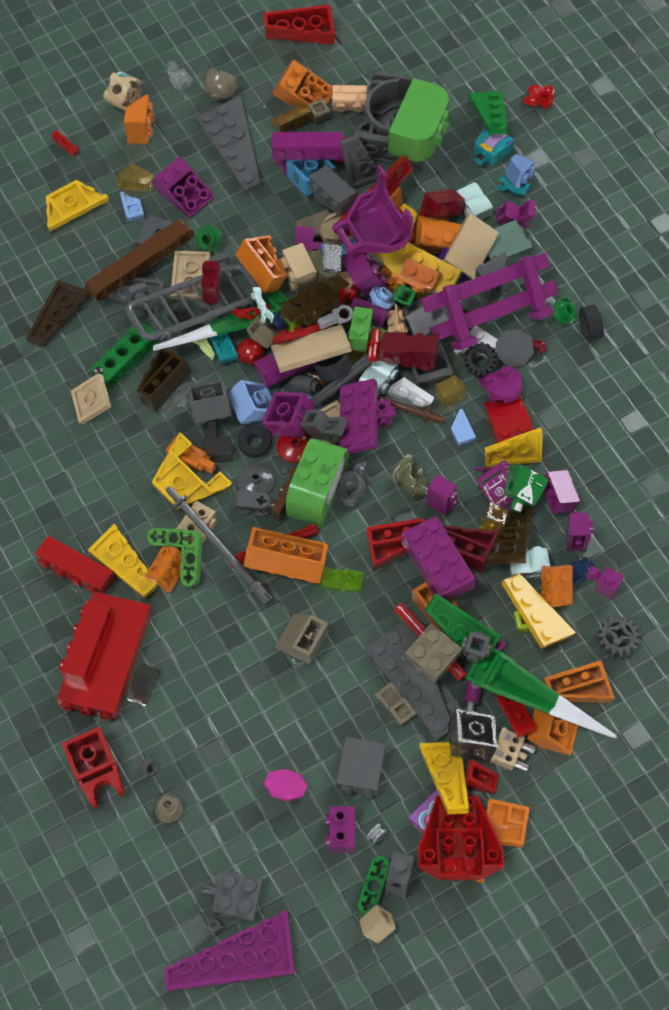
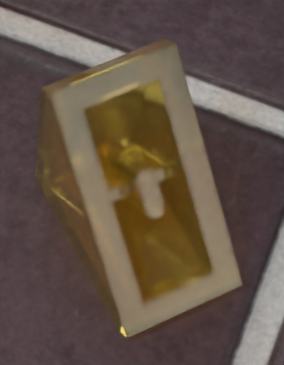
[117,163,154,191]

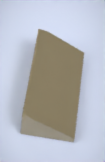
[295,209,330,237]

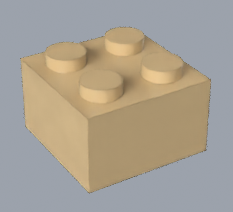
[281,243,317,295]

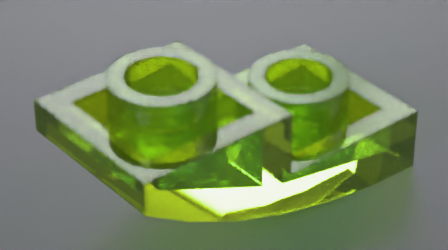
[320,567,364,592]

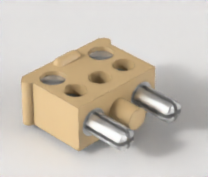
[489,727,536,771]

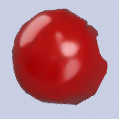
[236,338,266,367]

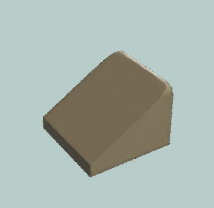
[307,98,331,124]

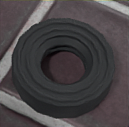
[238,425,272,458]

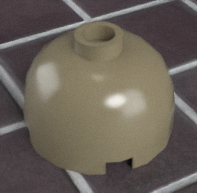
[203,69,239,101]

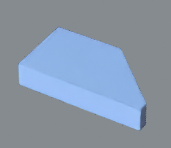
[120,192,145,222]
[451,409,476,446]

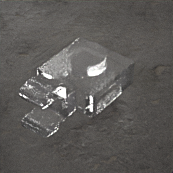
[167,60,193,91]

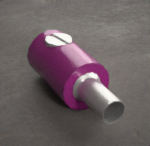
[464,680,481,718]

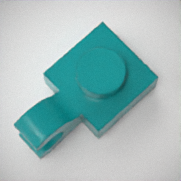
[497,176,531,196]

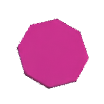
[264,769,308,801]

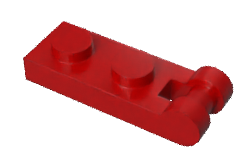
[495,695,536,738]

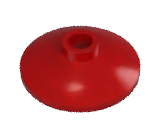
[277,431,312,463]

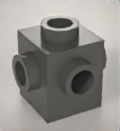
[461,631,492,662]

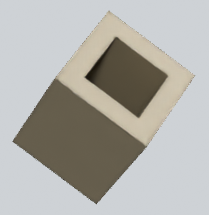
[246,316,278,348]

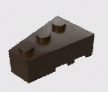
[137,348,191,412]

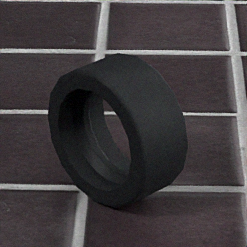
[579,304,604,341]
[314,353,352,381]

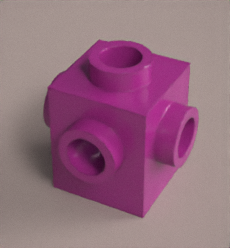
[377,399,396,427]

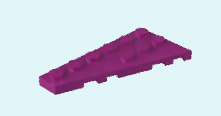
[164,910,295,992]

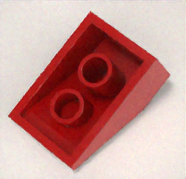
[483,397,533,444]

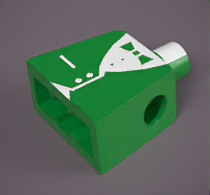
[504,464,549,513]

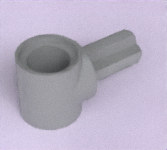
[317,305,353,329]

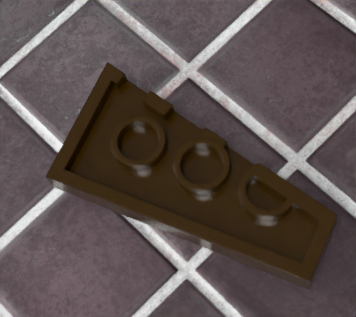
[26,280,91,347]
[486,506,533,564]

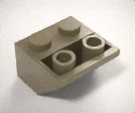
[275,614,329,665]

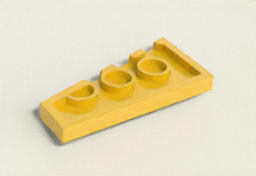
[419,741,469,814]

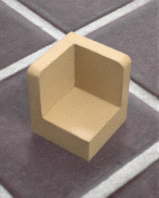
[360,905,396,943]

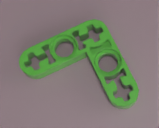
[147,528,202,587]

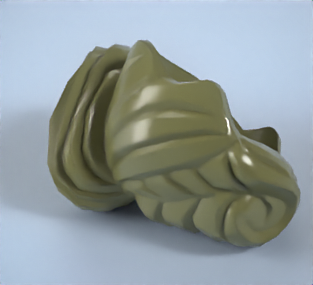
[392,454,428,499]

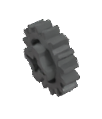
[597,615,641,658]

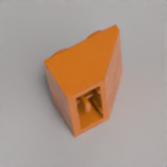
[124,95,155,144]

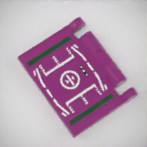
[476,460,513,518]

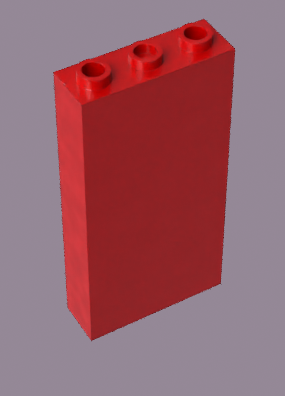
[57,591,152,721]

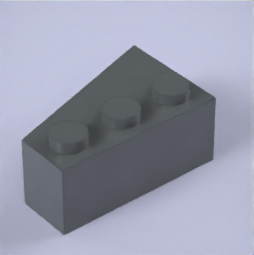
[309,165,358,216]

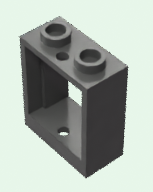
[408,340,453,390]

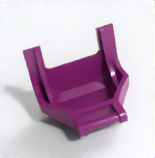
[332,165,414,256]

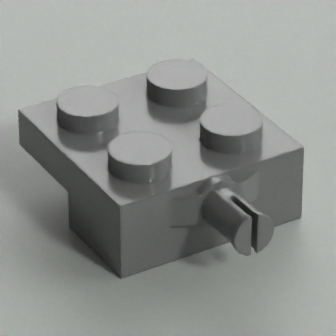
[202,870,263,921]

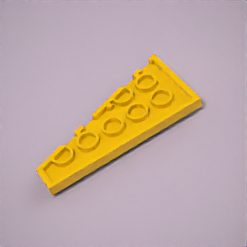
[375,242,463,299]

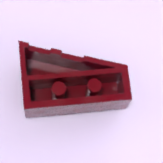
[379,332,439,371]

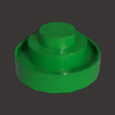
[196,225,222,252]
[553,297,576,325]

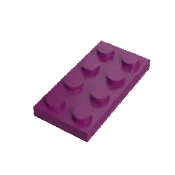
[340,378,378,454]

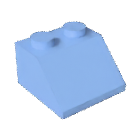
[227,380,272,425]

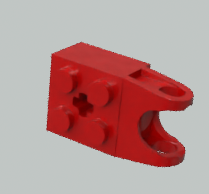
[61,727,125,809]

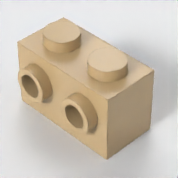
[175,501,217,544]

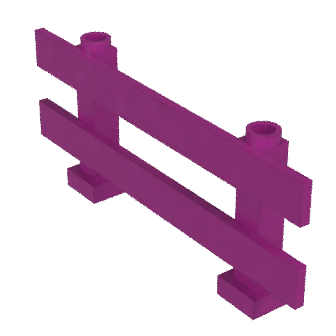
[421,252,558,350]

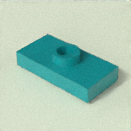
[209,333,238,365]

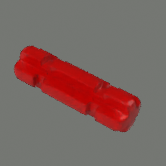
[51,130,79,156]

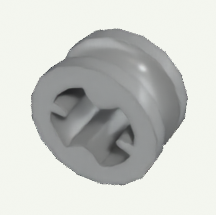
[367,824,387,845]

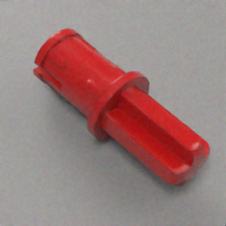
[367,328,382,363]

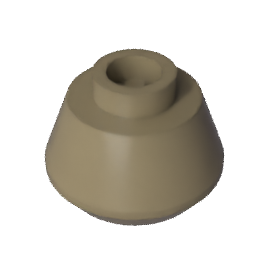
[155,795,183,823]

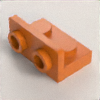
[145,546,181,593]

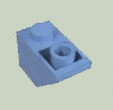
[505,154,535,188]

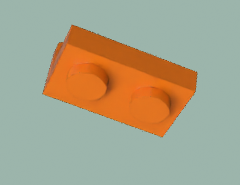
[541,564,573,607]

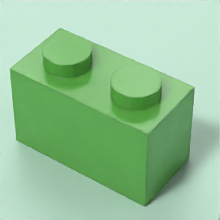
[349,307,373,352]

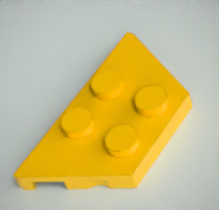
[46,180,109,232]

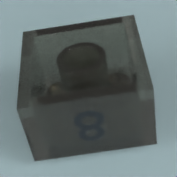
[448,709,498,762]

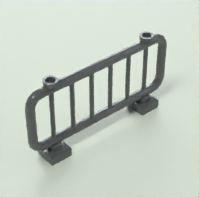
[125,252,262,342]

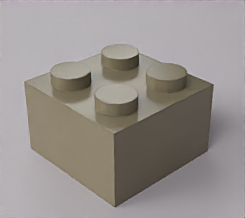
[405,624,462,684]

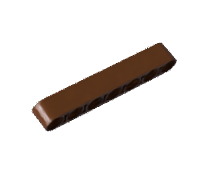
[85,219,194,301]

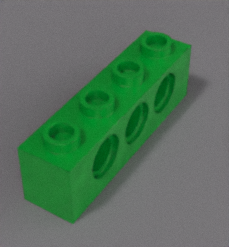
[90,321,158,391]

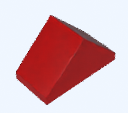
[465,760,499,794]

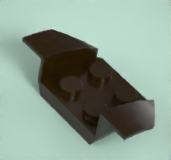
[280,276,350,327]

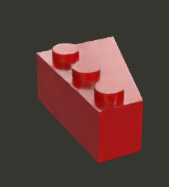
[366,518,424,570]

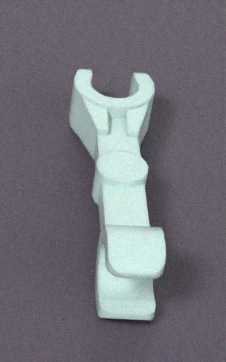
[251,287,274,323]

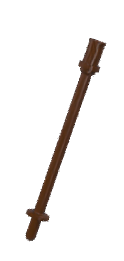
[305,369,446,424]

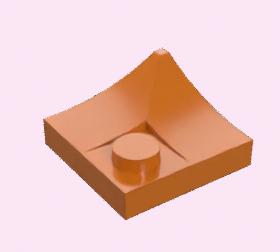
[486,798,530,848]

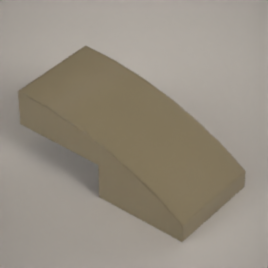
[375,682,417,725]

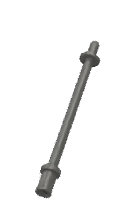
[166,486,274,605]

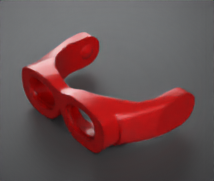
[232,300,269,320]

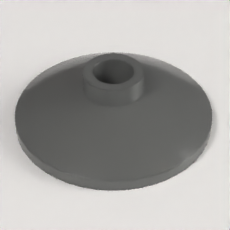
[237,464,275,495]

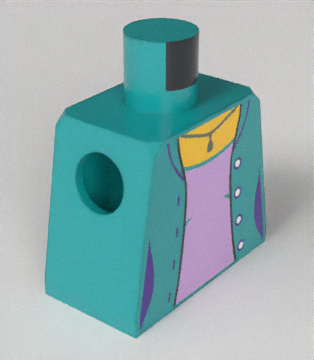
[474,127,514,166]

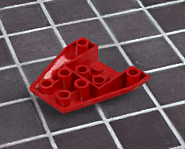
[418,795,504,880]

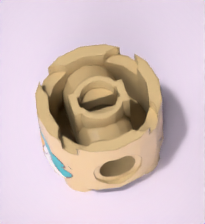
[103,72,142,111]

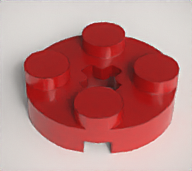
[331,284,362,318]

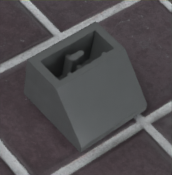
[475,252,507,304]
[403,290,449,336]

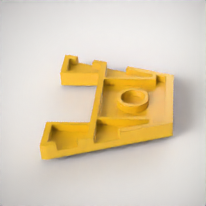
[152,432,232,510]

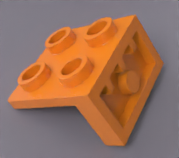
[391,258,441,294]

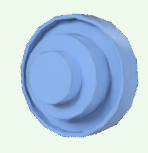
[369,286,395,309]

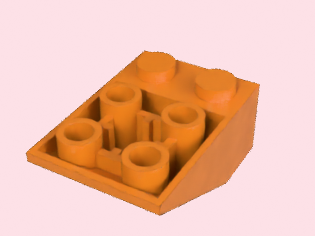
[272,59,333,108]

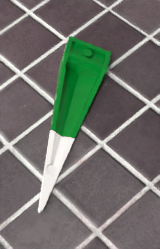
[153,290,289,351]
[465,647,617,739]

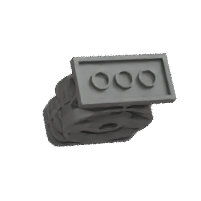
[354,71,440,170]

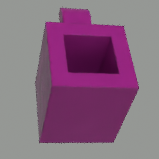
[587,566,624,600]

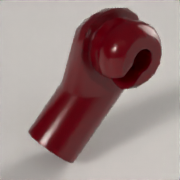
[532,339,547,354]

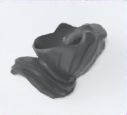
[337,462,370,508]

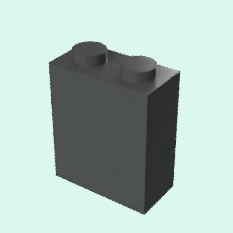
[336,737,386,798]

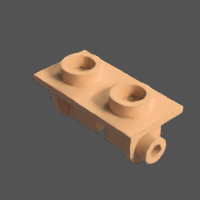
[387,304,408,333]

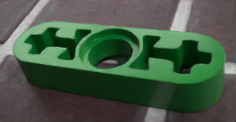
[358,856,390,916]

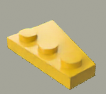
[485,427,543,467]

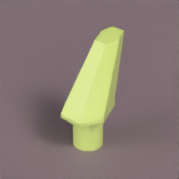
[193,338,216,361]

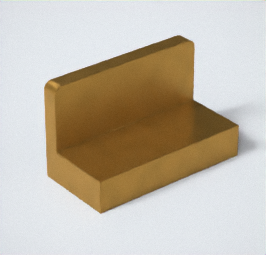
[272,106,311,132]

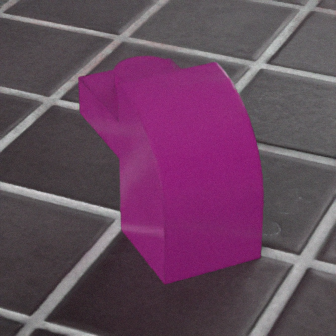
[495,199,536,229]
[294,226,324,253]

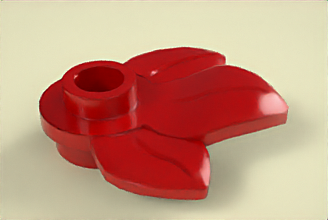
[522,85,555,108]

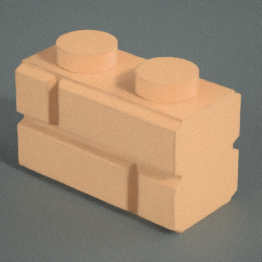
[332,85,367,113]

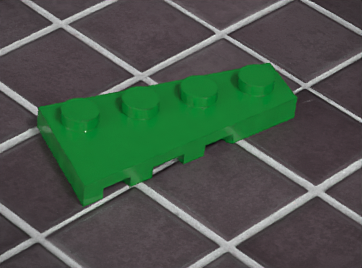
[468,91,507,135]
[424,594,501,664]

